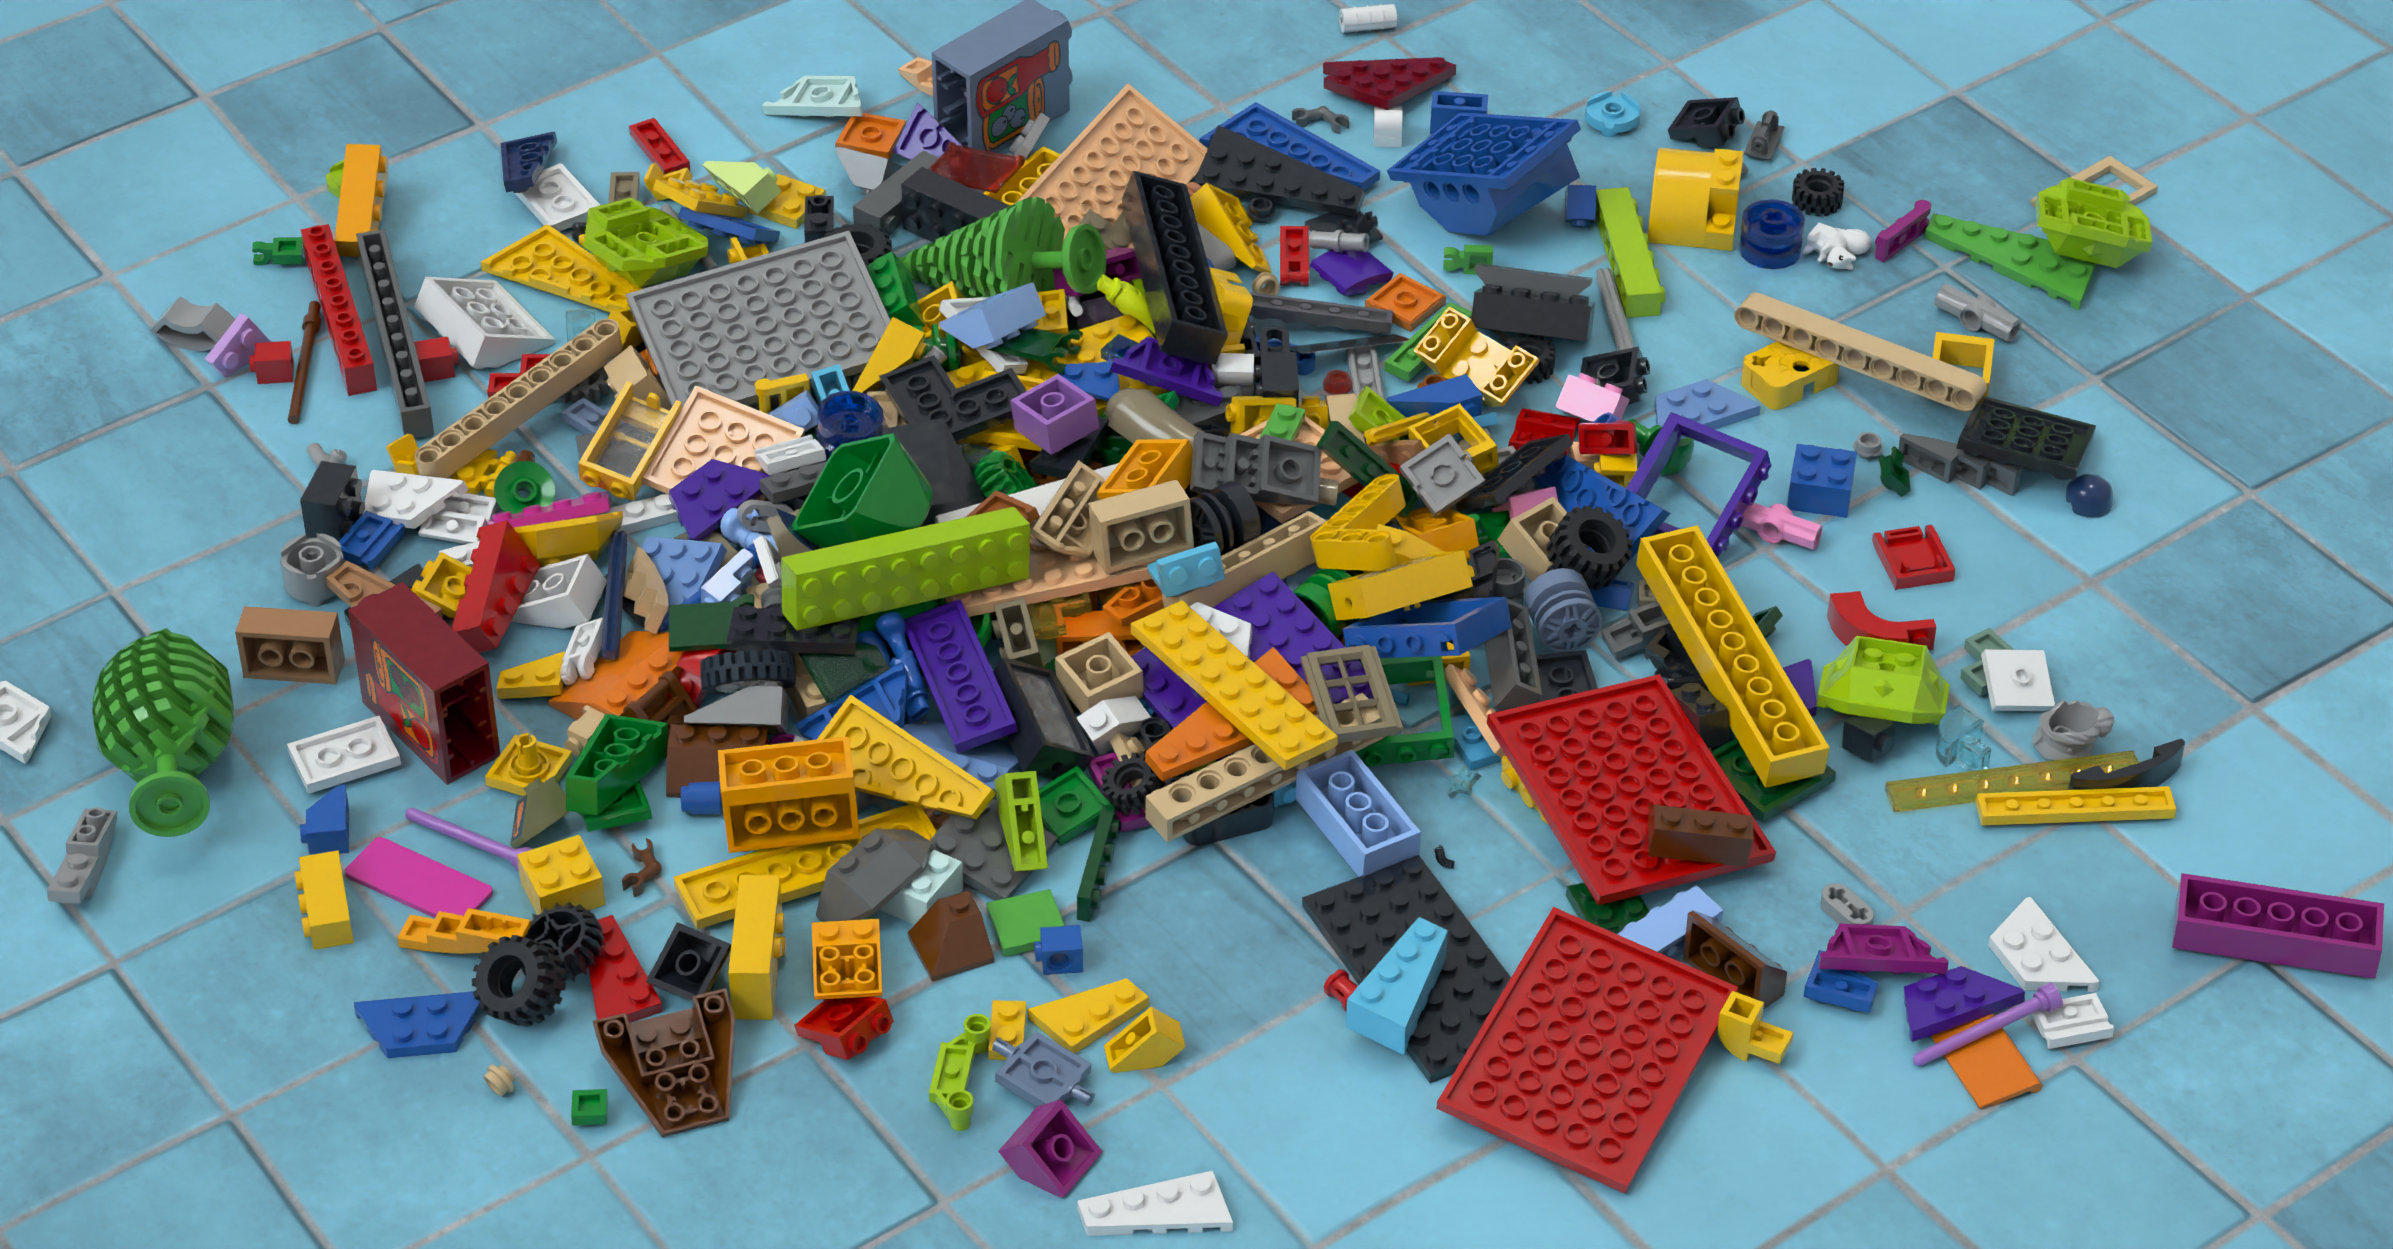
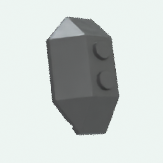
[1474,263,1593,299]
[816,829,934,922]

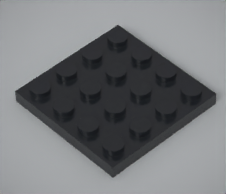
[1956,396,2096,480]

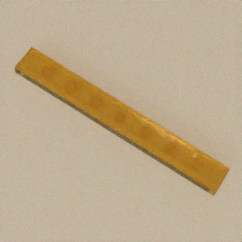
[1885,750,2139,812]

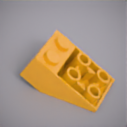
[812,919,883,1000]

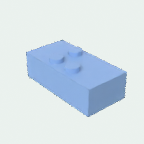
[1295,749,1421,877]

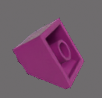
[998,1099,1103,1198]

